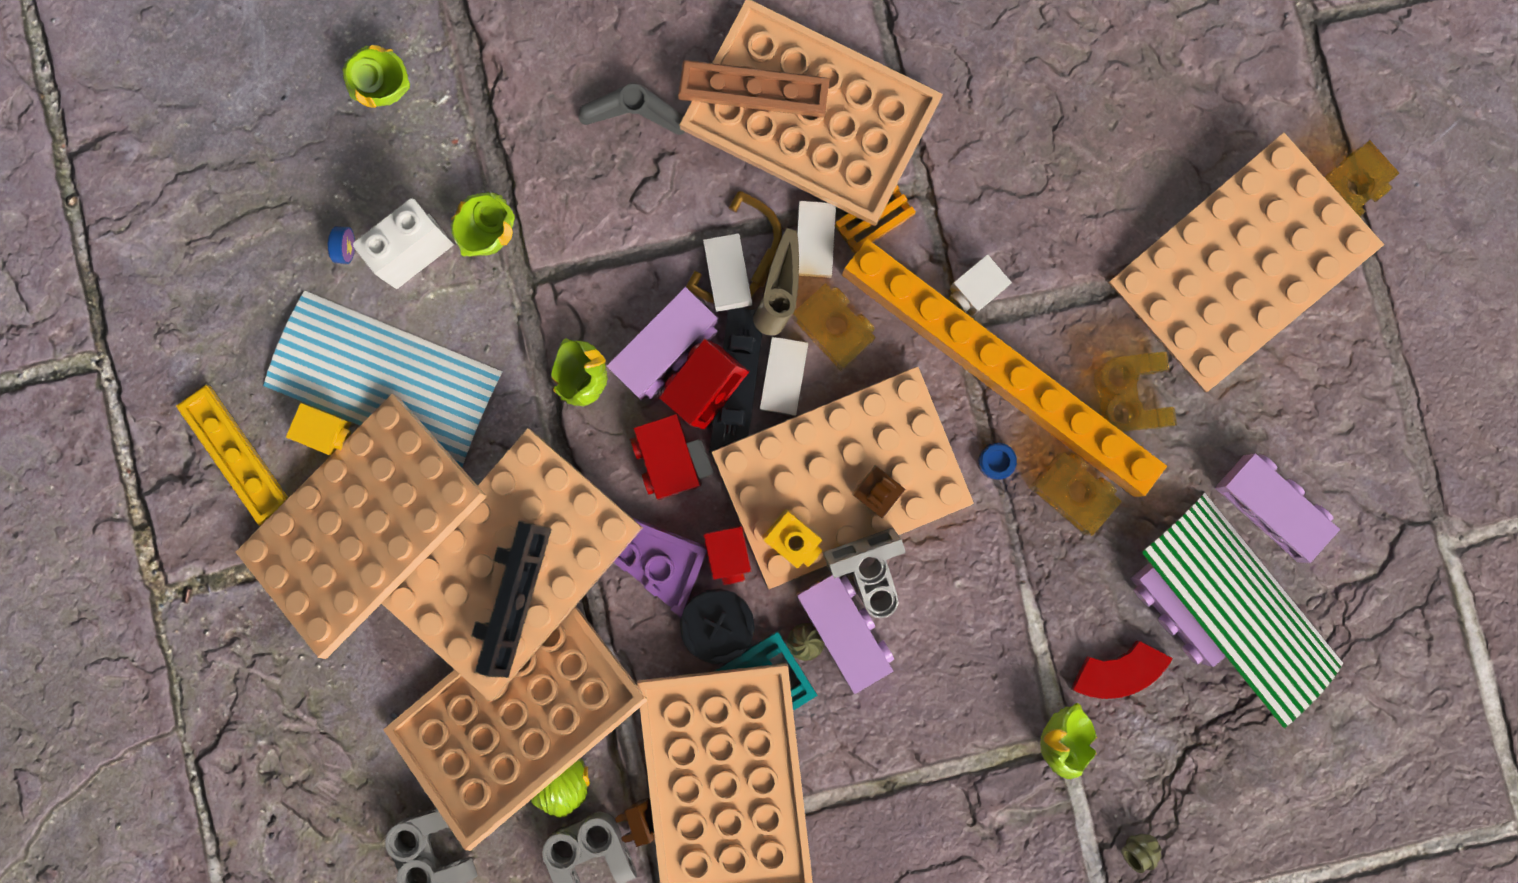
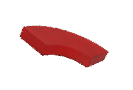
[1071,640,1173,699]

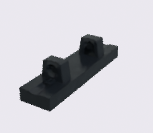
[709,308,762,453]
[471,521,552,678]

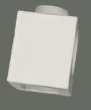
[949,255,1012,317]

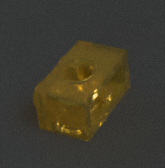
[1324,140,1400,217]
[792,283,876,372]
[1029,452,1122,536]

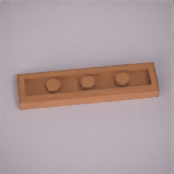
[678,60,830,118]

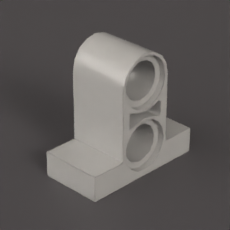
[823,528,906,618]

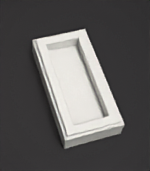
[797,201,836,278]
[703,233,752,312]
[760,337,808,416]

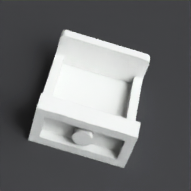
[353,198,454,289]

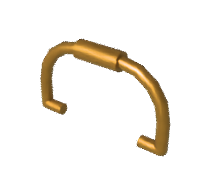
[686,191,782,304]

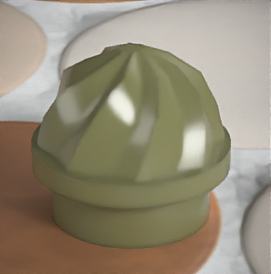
[787,623,825,661]
[1121,833,1161,873]

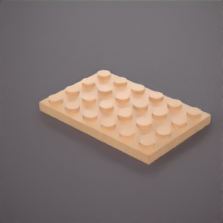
[680,0,943,226]
[1108,133,1384,392]
[712,367,974,589]
[236,394,487,659]
[381,428,643,702]
[383,606,648,851]
[637,663,813,883]

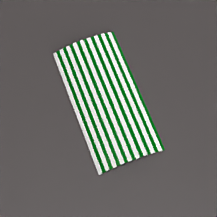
[1142,493,1343,729]

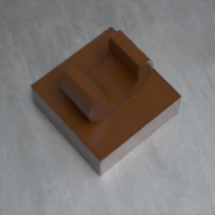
[852,465,906,519]
[615,797,655,847]

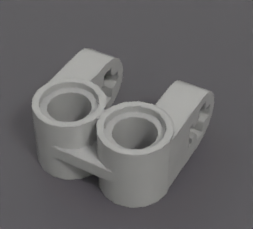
[385,808,478,883]
[542,812,637,883]

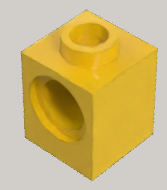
[286,403,352,455]

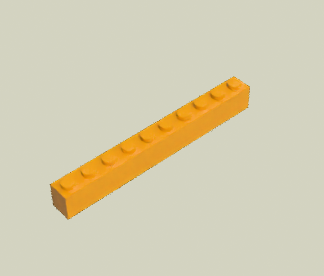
[842,239,1167,497]

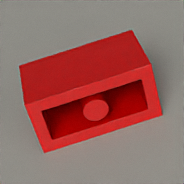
[659,339,750,429]
[630,414,701,500]
[704,526,751,585]

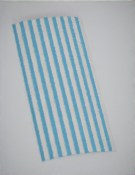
[263,291,502,467]

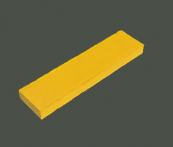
[176,385,288,526]

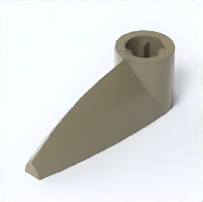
[753,228,799,336]

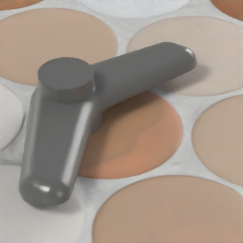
[579,83,685,135]

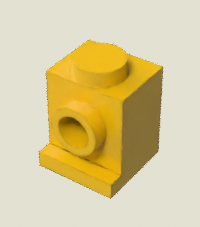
[762,509,822,569]

